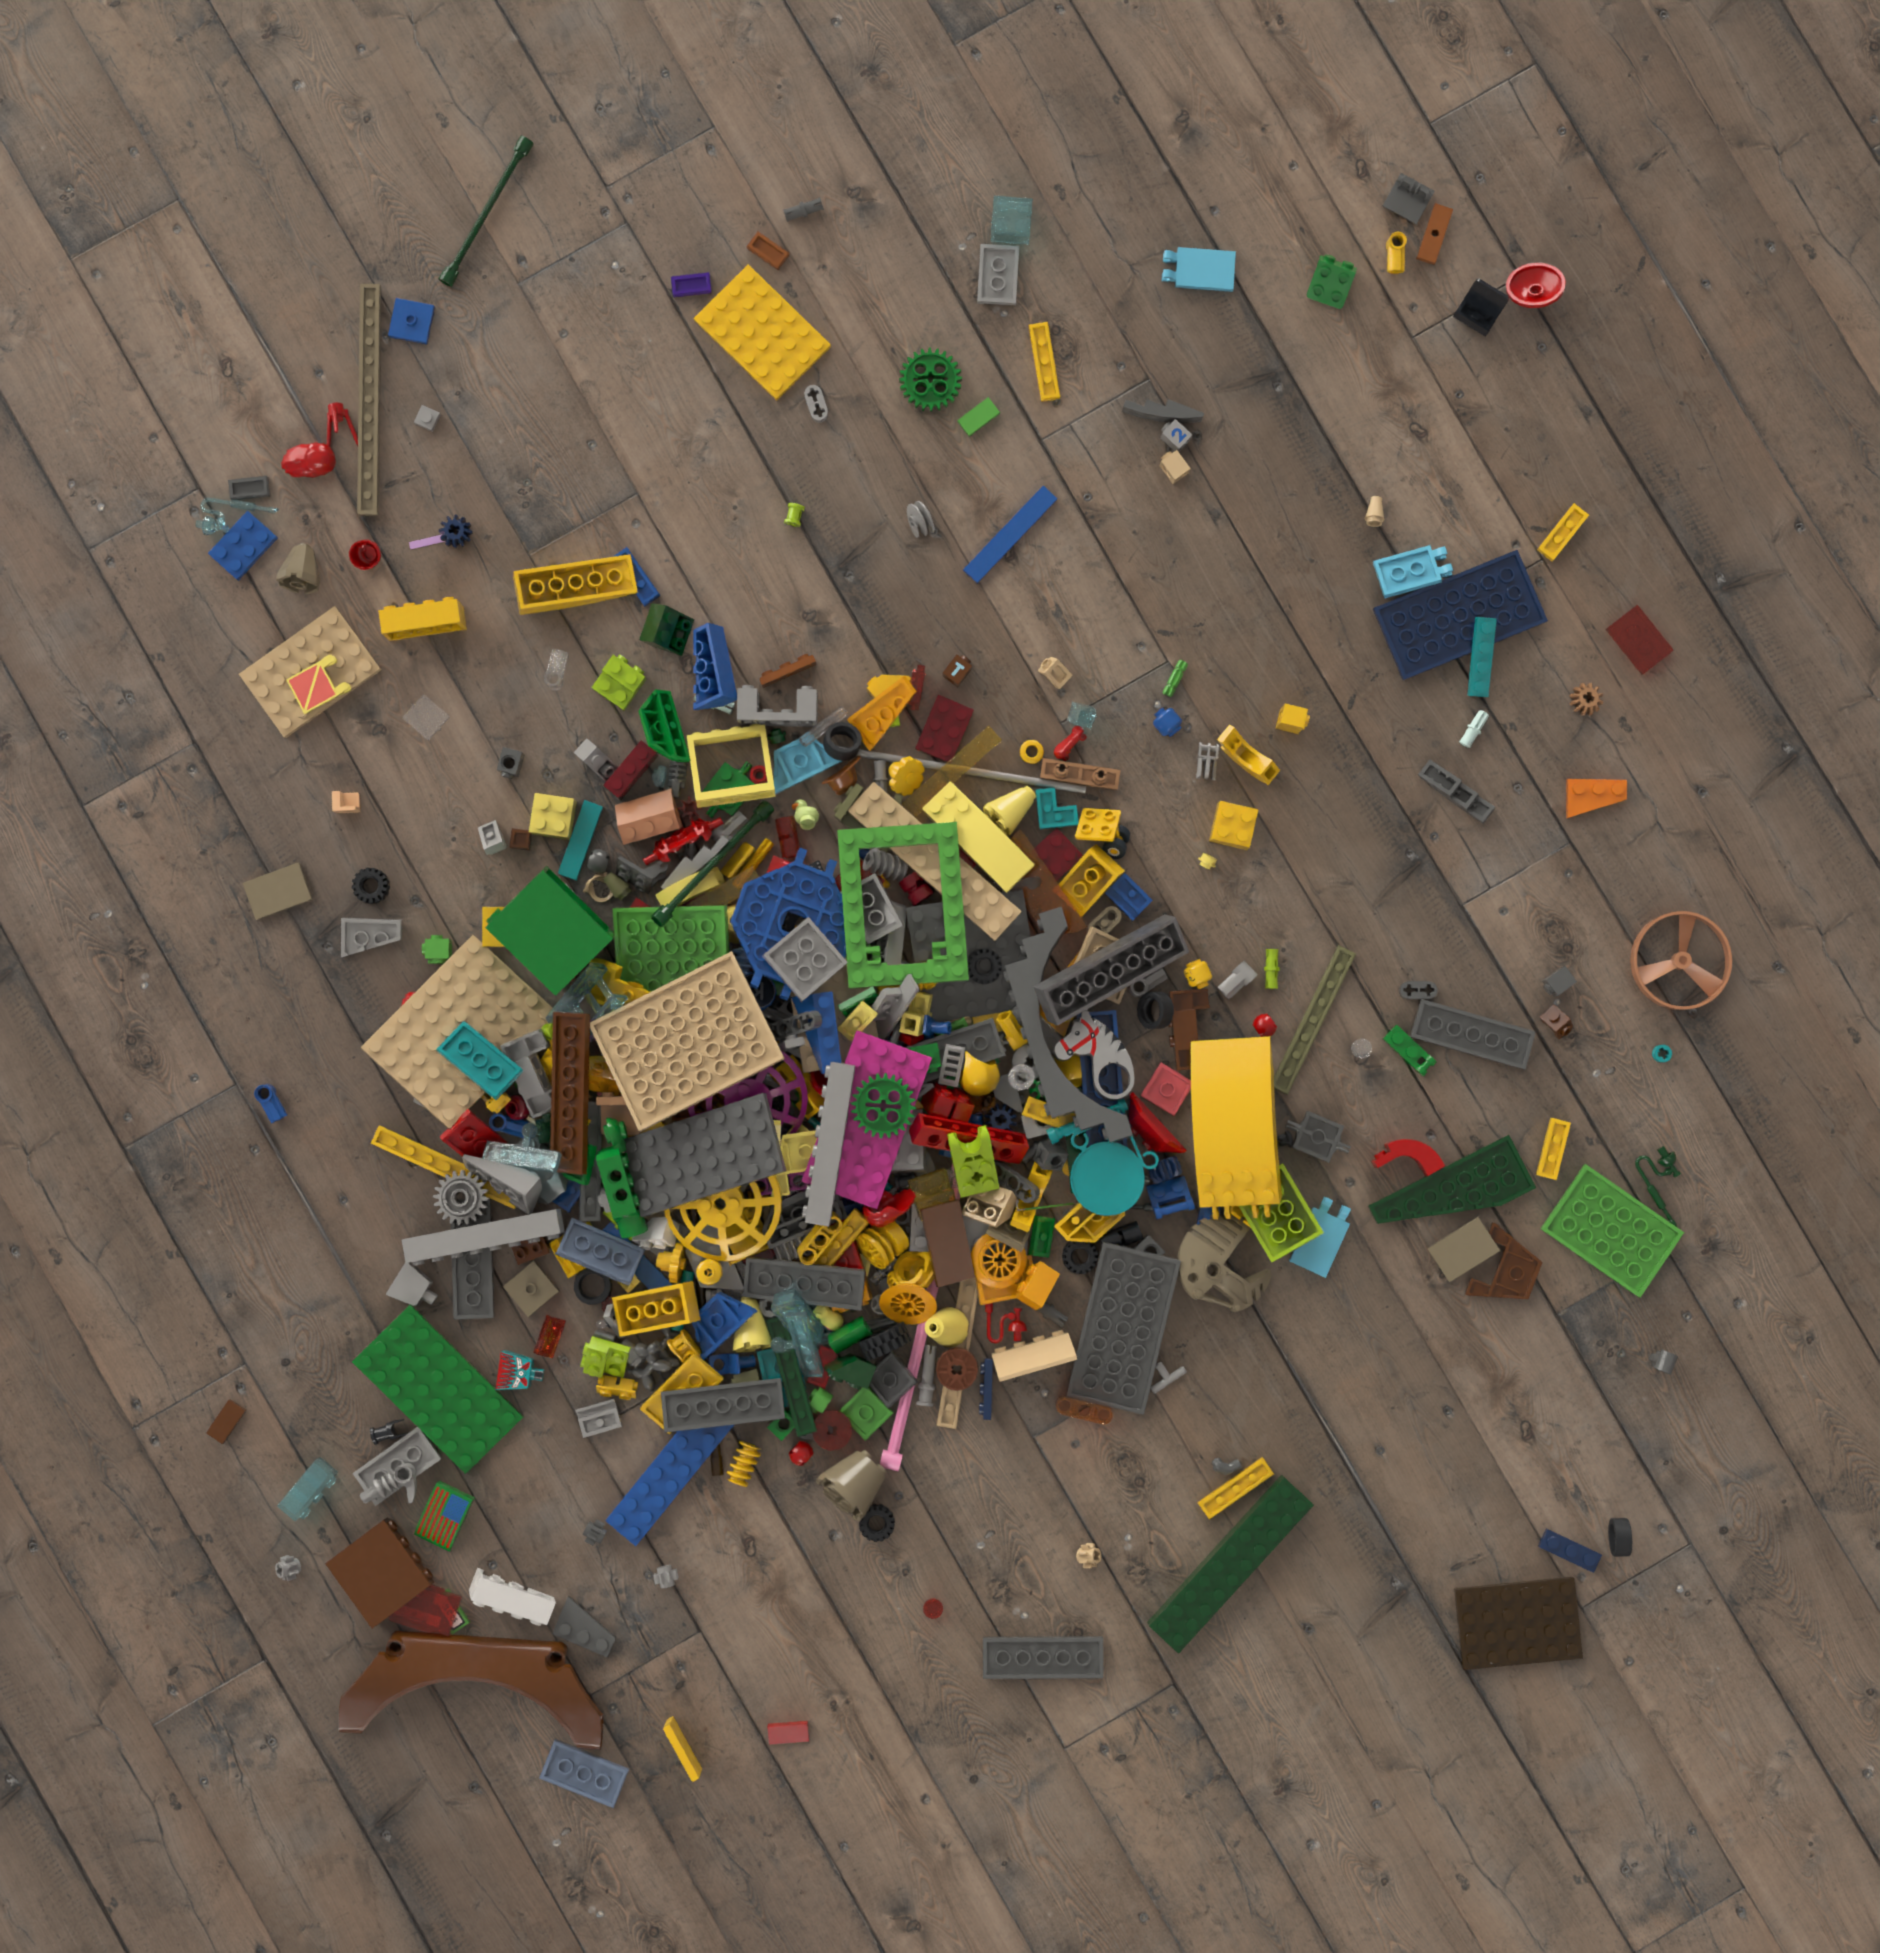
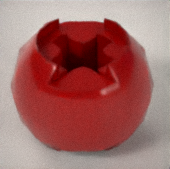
[1252,1014,1277,1037]
[789,1441,814,1466]

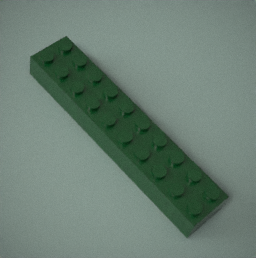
[1147,1475,1314,1654]

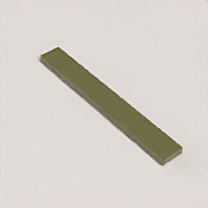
[1274,945,1356,1095]

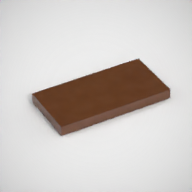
[920,1199,975,1288]

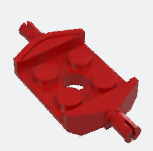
[643,817,724,866]

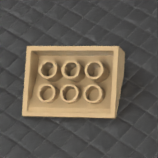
[991,1330,1077,1382]

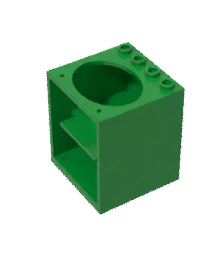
[485,865,614,996]

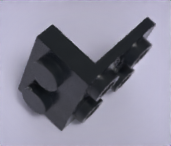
[1453,278,1509,337]

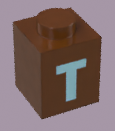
[942,654,972,688]

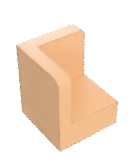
[332,791,360,813]

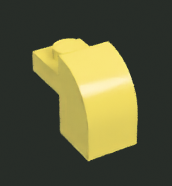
[899,991,933,1036]

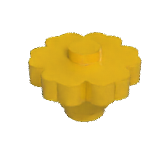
[888,756,925,796]
[656,1242,686,1284]

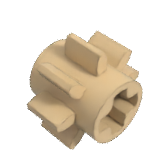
[1076,1543,1101,1568]

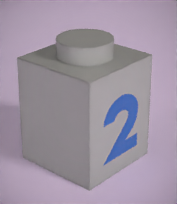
[1161,419,1192,452]

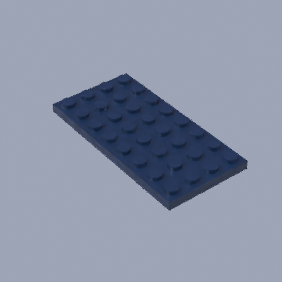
[1373,550,1548,681]

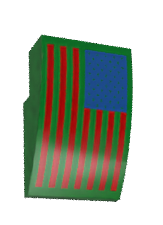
[414,1480,475,1552]

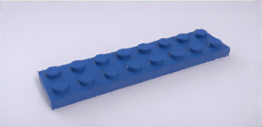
[605,1425,734,1546]

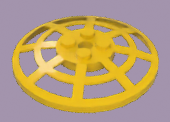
[664,1175,782,1261]

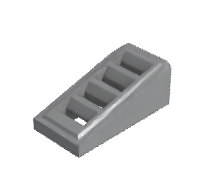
[938,1044,965,1087]

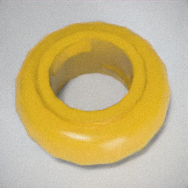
[1020,740,1044,764]

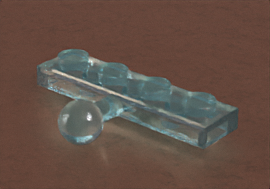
[482,1123,562,1173]
[770,1312,824,1377]

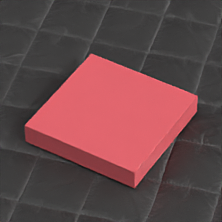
[1140,1062,1191,1116]

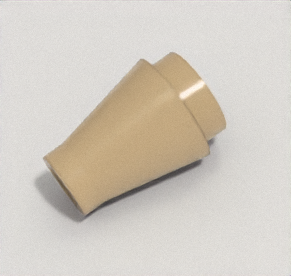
[1365,496,1384,527]

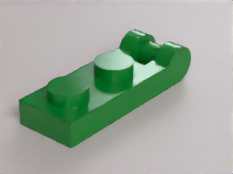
[1383,1025,1437,1077]

